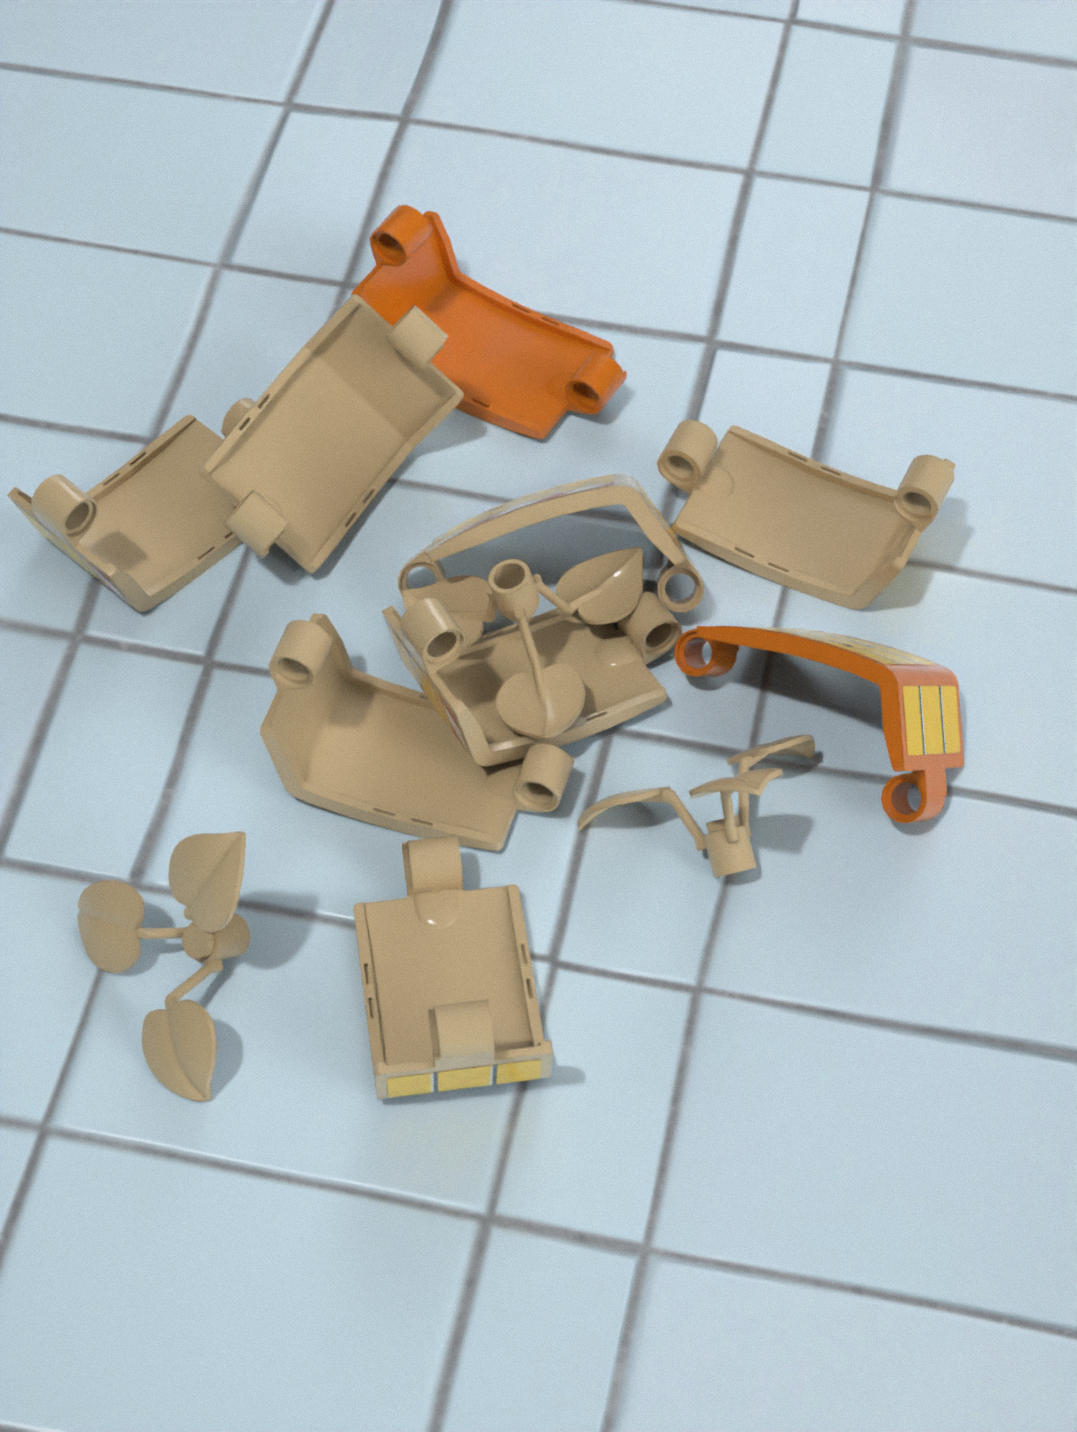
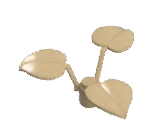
[402,547,644,739]
[577,735,816,878]
[77,832,250,1102]

